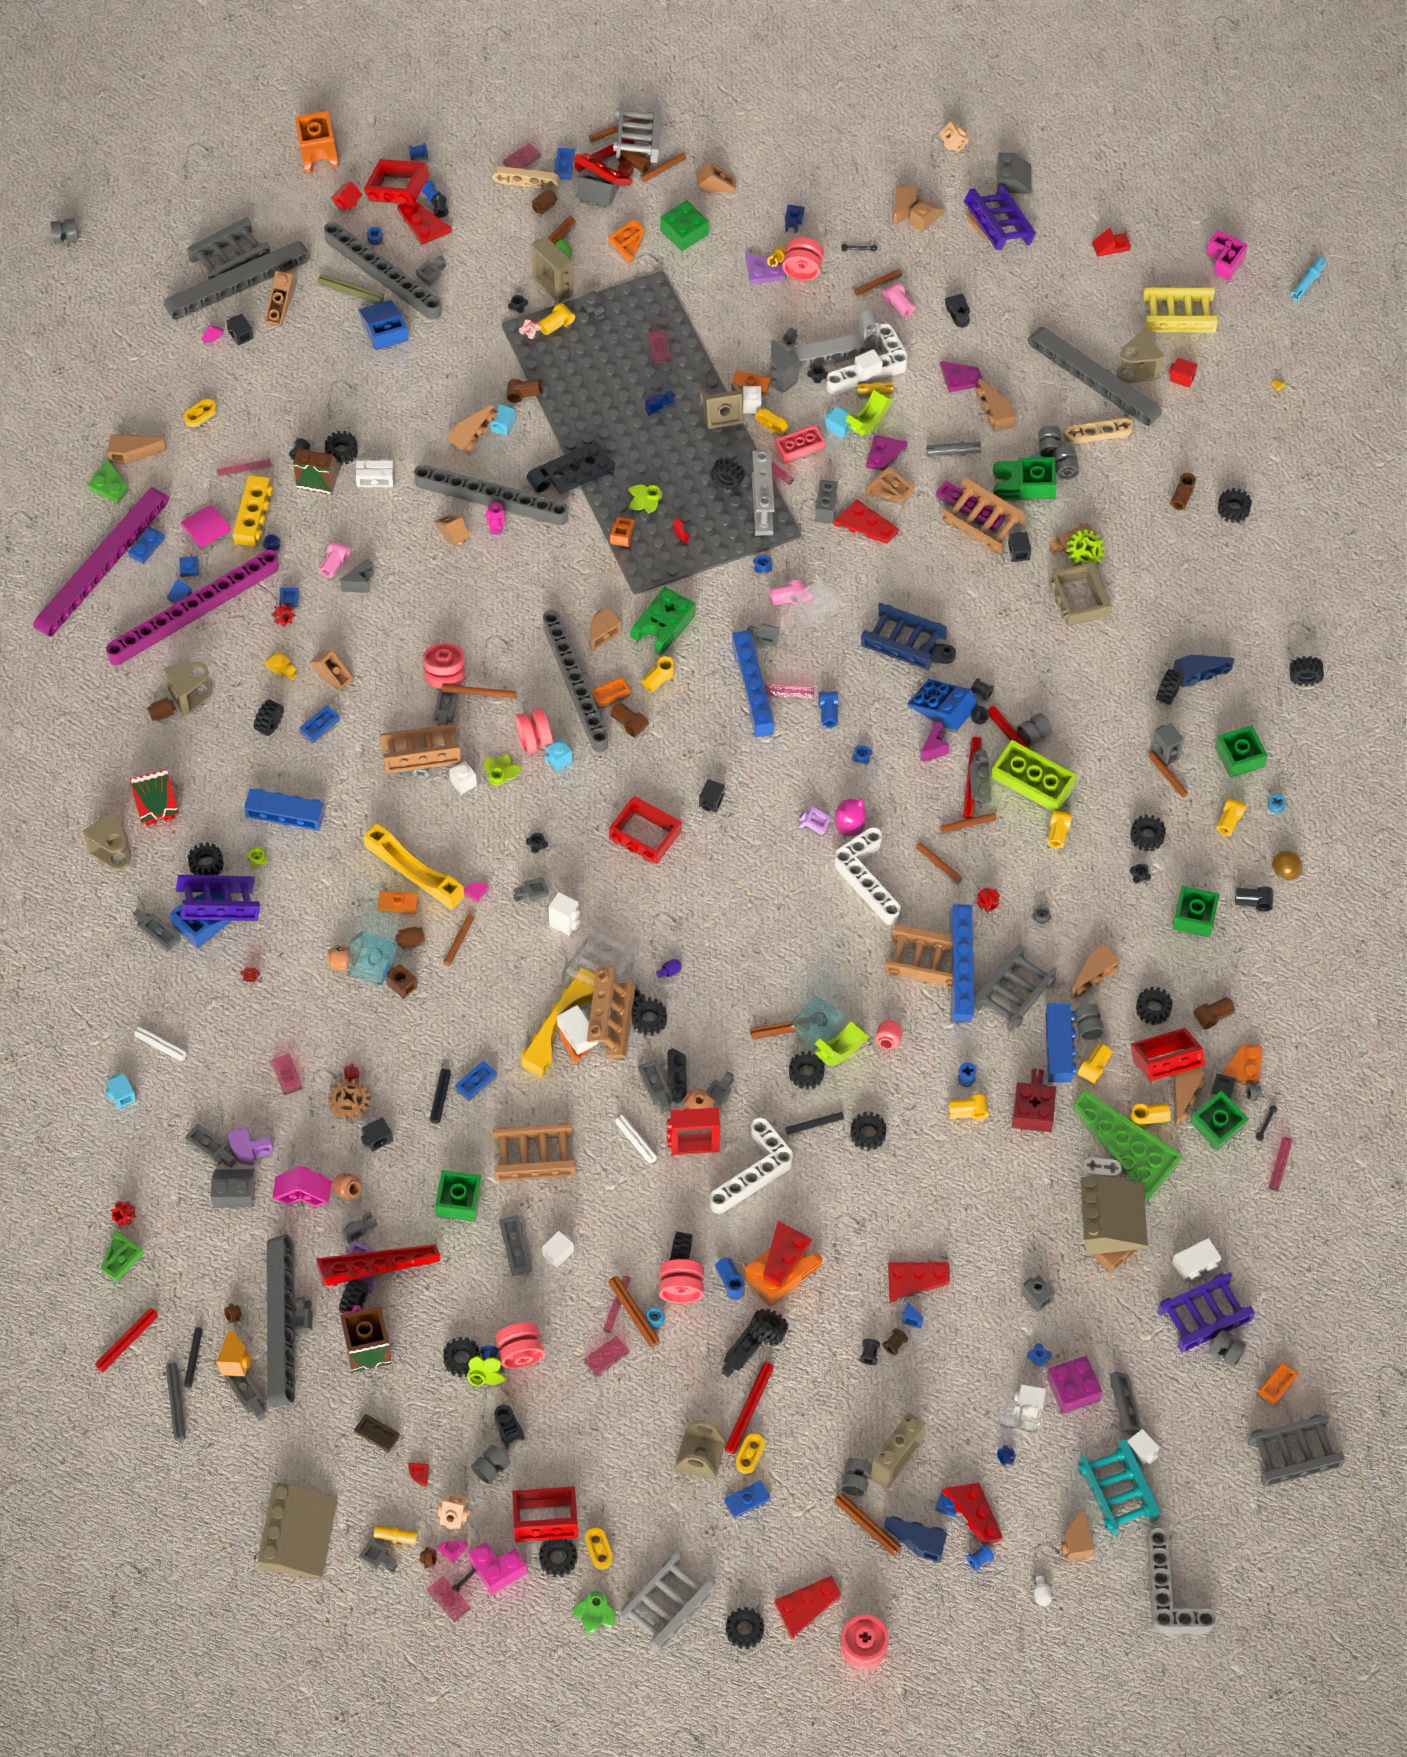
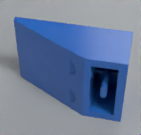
[358,300,408,350]
[908,679,978,731]
[170,893,232,949]

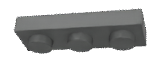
[499,1215,532,1276]
[1109,1371,1142,1434]

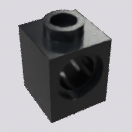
[226,314,253,346]
[1008,532,1031,562]
[699,779,725,813]
[360,1117,393,1152]

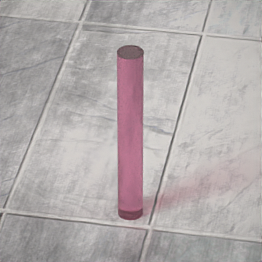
[217,459,272,476]
[603,1276,631,1333]

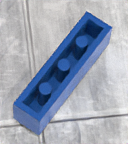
[244,789,325,831]
[1045,1003,1077,1082]

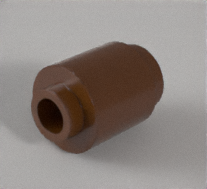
[532,190,558,214]
[147,697,176,721]
[395,926,425,949]

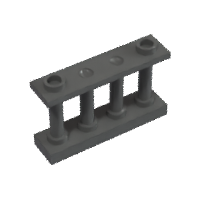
[187,217,270,279]
[974,944,1057,1032]
[1247,1414,1345,1488]

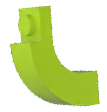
[845,390,894,436]
[815,1021,870,1066]

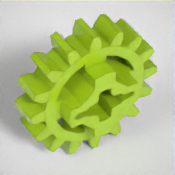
[1066,529,1105,567]

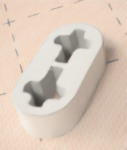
[1083,1157,1122,1178]

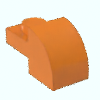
[610,517,635,547]

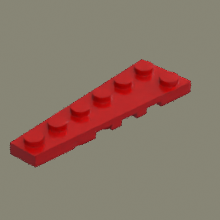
[316,1244,440,1287]

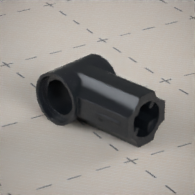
[1235,886,1274,912]

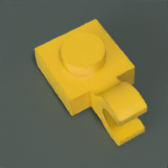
[265,651,297,680]

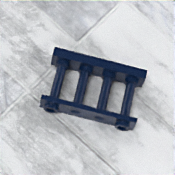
[861,603,947,671]

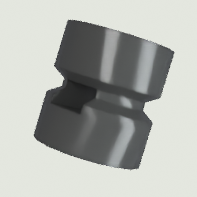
[50,218,78,244]
[1038,426,1063,457]
[1053,446,1080,480]
[1017,713,1052,746]
[1074,1004,1105,1040]
[1209,1329,1247,1367]
[471,1445,511,1485]
[840,1458,872,1496]

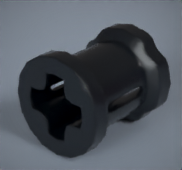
[432,195,449,218]
[289,438,311,460]
[971,678,994,701]
[859,1339,880,1365]

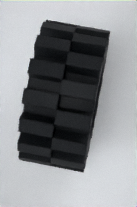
[325,431,358,465]
[710,458,745,490]
[1217,488,1252,523]
[1290,656,1324,686]
[1156,669,1183,705]
[253,699,284,736]
[1130,814,1166,852]
[188,842,224,875]
[1136,987,1173,1025]
[632,997,667,1036]
[789,1051,825,1090]
[850,1112,887,1151]
[670,1231,693,1260]
[339,1279,369,1314]
[748,1308,789,1346]
[443,1337,480,1377]
[539,1539,577,1577]
[726,1607,764,1649]

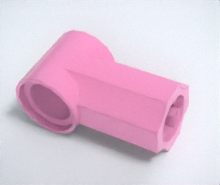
[882,283,915,317]
[319,541,351,578]
[769,580,808,606]

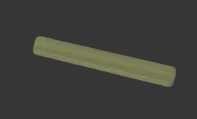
[318,274,383,303]

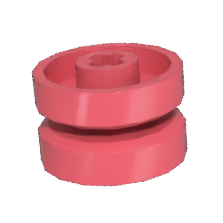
[782,237,824,281]
[423,643,465,689]
[515,708,553,755]
[659,1259,704,1304]
[495,1323,545,1369]
[841,1615,889,1670]

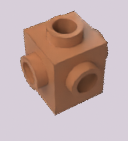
[682,1088,716,1110]

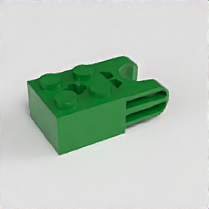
[993,457,1056,500]
[630,586,695,654]

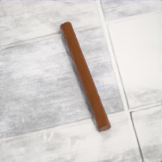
[589,112,650,142]
[441,684,516,698]

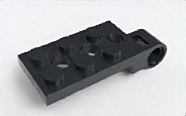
[526,441,615,494]

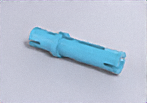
[1290,257,1327,301]

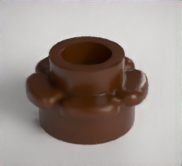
[224,1303,242,1323]
[420,1547,437,1568]

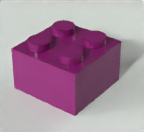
[1047,1356,1102,1414]

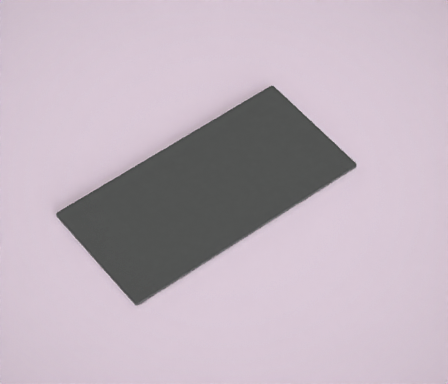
[502,271,801,594]

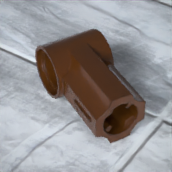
[617,142,651,173]
[507,379,543,403]
[1170,473,1196,511]
[610,703,649,737]
[1193,997,1235,1030]

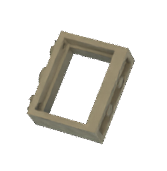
[531,236,573,303]
[1049,562,1111,626]
[871,1412,926,1489]

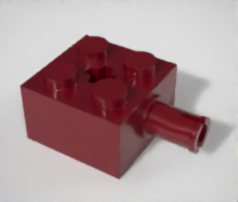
[1012,1068,1056,1132]

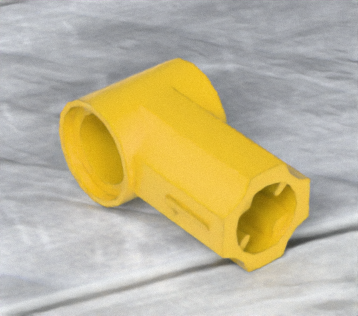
[538,303,575,335]
[641,656,674,692]
[1216,798,1247,836]
[1047,810,1072,849]
[1078,1044,1113,1084]
[948,1094,989,1120]
[1129,1103,1170,1128]

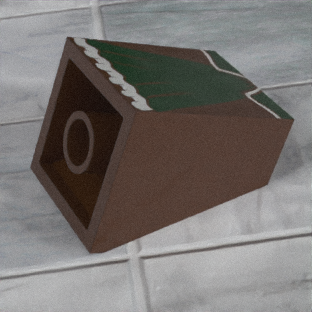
[293,448,341,495]
[340,1306,392,1372]

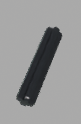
[430,1068,451,1123]

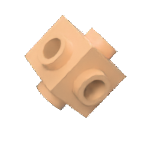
[939,122,970,152]
[438,1493,469,1529]

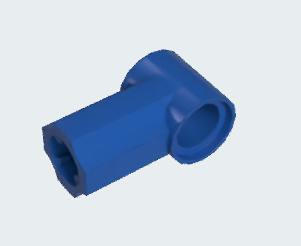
[819,691,838,728]
[715,1257,745,1300]

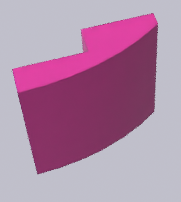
[180,505,232,548]

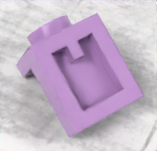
[798,806,831,835]

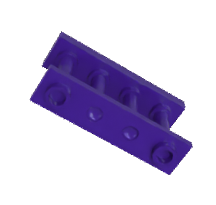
[964,185,1036,250]
[175,875,260,921]
[1157,1272,1255,1353]

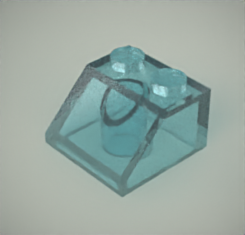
[347,931,396,985]
[789,996,847,1050]

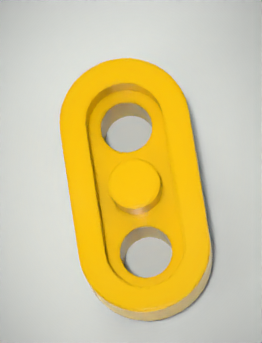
[184,399,216,427]
[755,408,788,435]
[736,1434,765,1474]
[585,1528,613,1570]

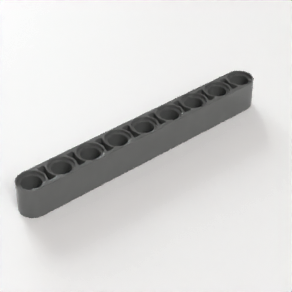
[324,222,441,320]
[164,241,311,320]
[1028,327,1162,426]
[414,465,568,525]
[543,610,608,752]
[267,1234,295,1408]

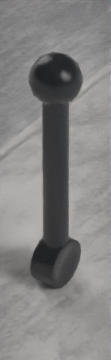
[841,244,877,252]
[1256,1105,1277,1141]
[452,1568,476,1593]

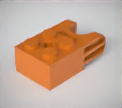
[295,111,339,174]
[744,1231,823,1307]

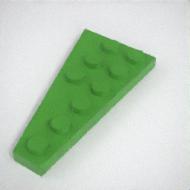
[1073,1090,1183,1202]

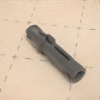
[926,441,981,457]

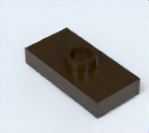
[354,1413,400,1452]

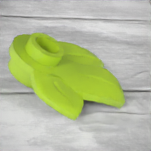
[628,484,662,513]
[484,754,521,786]
[467,1356,506,1386]

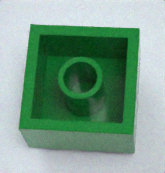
[660,200,709,251]
[1215,725,1268,778]
[1172,886,1220,938]
[1190,1090,1249,1151]
[435,1170,483,1222]

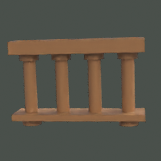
[940,477,1026,554]
[380,724,461,774]
[884,924,953,988]
[587,967,635,1059]
[492,1123,575,1181]

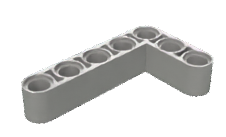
[790,309,880,370]
[1147,1528,1216,1634]

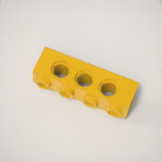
[233,475,273,547]

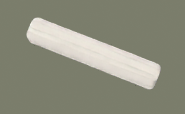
[134,1026,187,1061]
[616,1115,657,1164]

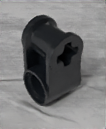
[945,293,970,328]
[494,1404,525,1447]

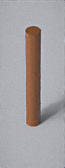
[640,153,686,182]
[854,269,902,296]
[1148,752,1188,798]
[940,812,997,833]
[916,842,963,883]
[444,914,474,966]

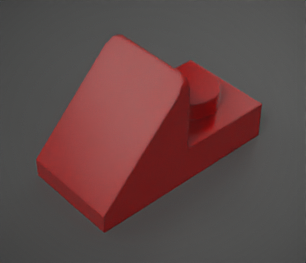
[1092,228,1131,257]

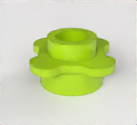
[246,848,268,868]

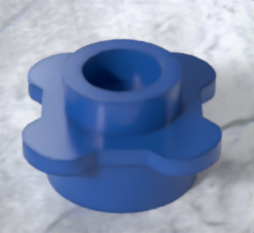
[753,555,772,573]
[852,745,873,765]
[1027,1343,1052,1367]

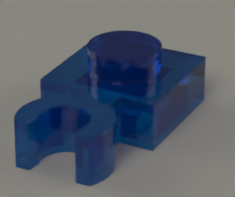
[785,204,805,233]
[645,390,675,416]

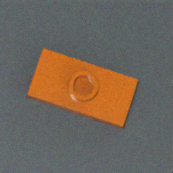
[732,370,771,396]
[591,677,631,709]
[377,891,418,914]
[1257,1362,1299,1406]

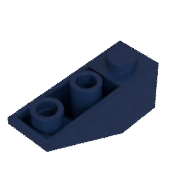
[1173,654,1234,688]
[884,1516,947,1563]

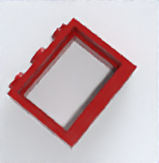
[364,159,430,205]
[609,796,682,864]
[1131,1028,1205,1082]
[667,1108,720,1155]
[512,1486,578,1542]

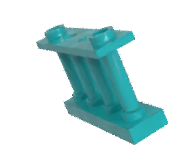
[1077,1439,1161,1537]

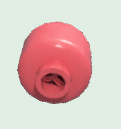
[875,1020,902,1050]

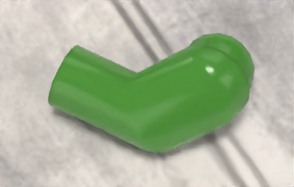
[556,239,573,259]

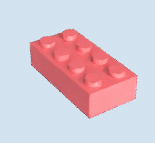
[775,425,825,463]

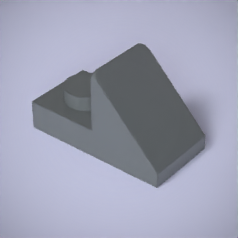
[340,559,374,593]

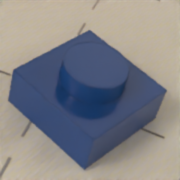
[179,556,199,577]
[279,588,299,607]
[935,1489,957,1518]

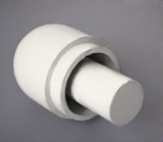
[1034,1576,1052,1606]

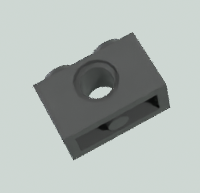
[815,480,838,524]
[1152,723,1184,766]

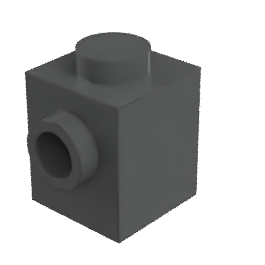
[1022,1275,1055,1312]

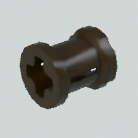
[882,1328,908,1356]

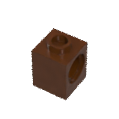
[386,964,417,999]

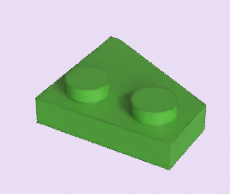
[87,460,128,504]
[101,1231,144,1282]

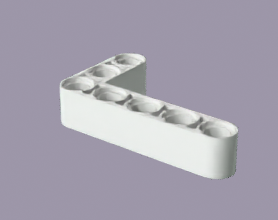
[826,323,908,395]
[834,828,900,925]
[710,1118,793,1214]

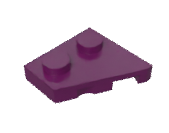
[940,361,983,393]
[866,435,908,471]

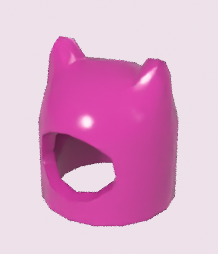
[835,799,866,836]

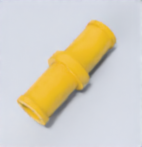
[767,245,786,267]
[857,381,893,395]
[373,1525,417,1545]

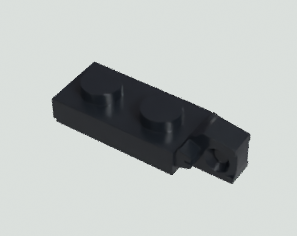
[667,1048,687,1103]
[722,1327,764,1377]

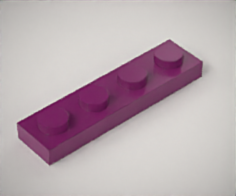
[936,481,1006,532]

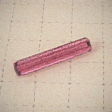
[764,684,814,699]
[1268,1137,1293,1191]

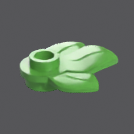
[573,1591,615,1634]

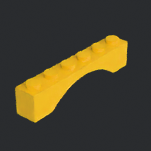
[364,823,464,910]
[521,968,596,1077]

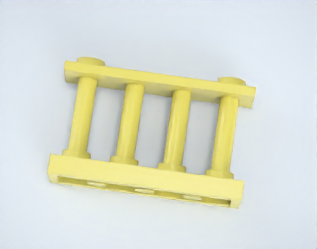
[1143,287,1218,332]

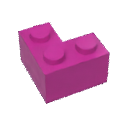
[1207,230,1248,281]
[272,1166,332,1208]
[468,1542,527,1595]

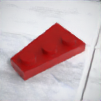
[574,153,633,186]
[397,202,452,245]
[834,499,899,544]
[763,1221,813,1288]
[888,1262,950,1303]
[942,1482,1003,1545]
[774,1575,841,1640]

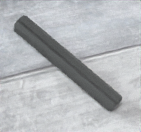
[166,1363,186,1441]

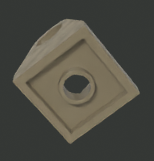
[1117,331,1164,383]
[700,383,743,429]
[164,662,212,717]
[82,811,130,870]
[675,1420,726,1480]

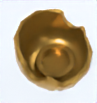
[1272,851,1302,881]

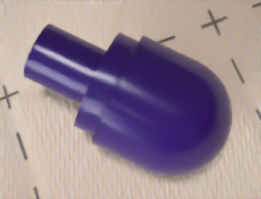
[656,959,682,978]

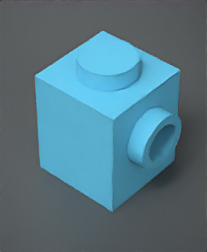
[490,404,516,436]
[825,406,851,439]
[545,738,572,772]
[105,1074,136,1109]

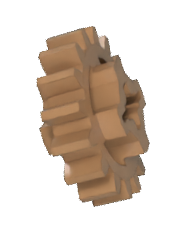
[328,1079,371,1121]

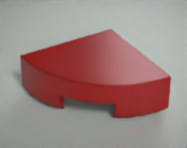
[673,518,689,544]
[408,1463,429,1486]

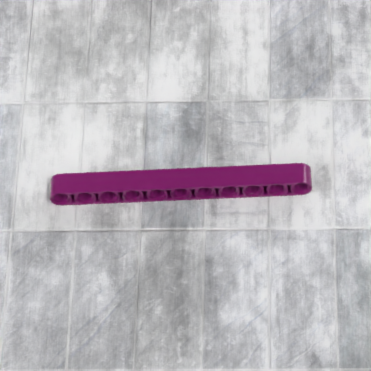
[33,487,169,637]
[106,550,279,665]

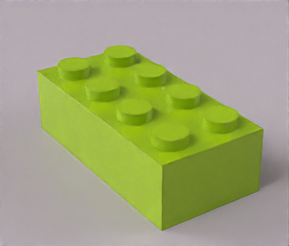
[992,740,1077,812]

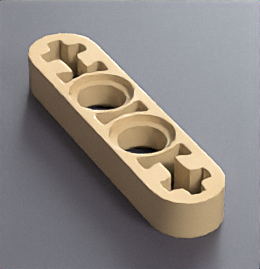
[493,166,560,189]
[1064,418,1133,444]

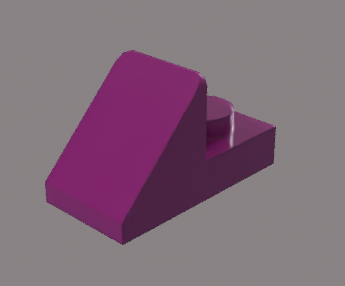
[920,721,949,761]

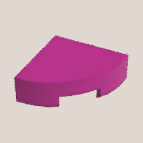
[201,325,225,343]
[464,883,489,902]
[437,1541,467,1563]

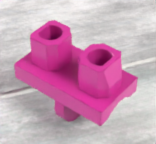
[486,502,506,535]

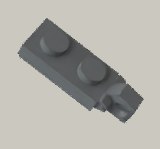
[435,685,459,726]
[970,749,991,803]
[133,909,181,952]
[637,1060,671,1113]
[185,1124,236,1168]
[224,1372,266,1421]

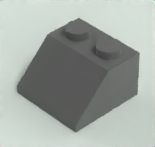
[997,153,1032,194]
[575,175,619,208]
[770,340,799,393]
[211,1169,255,1208]

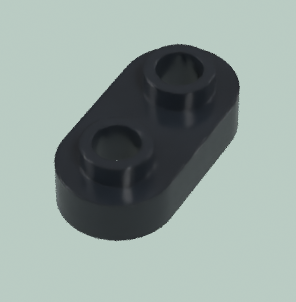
[919,643,956,664]

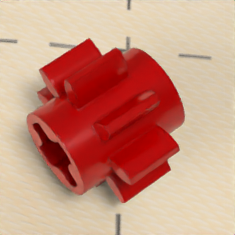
[271,603,296,627]
[976,887,1000,911]
[111,1201,137,1226]

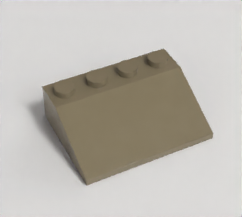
[1081,1175,1148,1255]
[258,1483,337,1579]

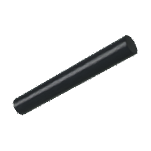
[785,1112,844,1135]
[184,1327,203,1387]

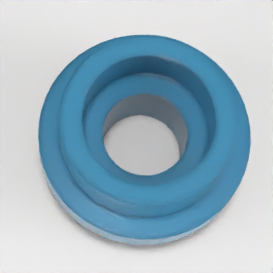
[645,1308,665,1328]

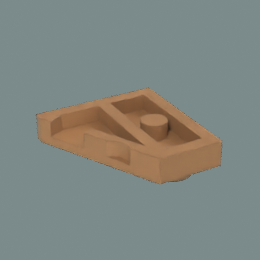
[865,467,915,503]

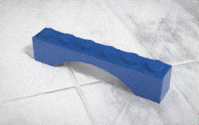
[732,630,774,737]
[949,904,974,1023]

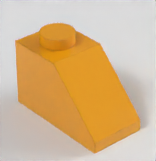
[216,1330,251,1376]

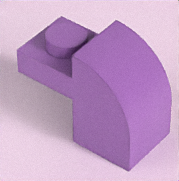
[227,1128,273,1165]

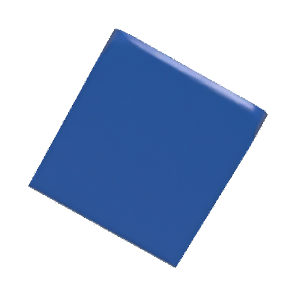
[167,580,192,604]
[902,1302,923,1329]

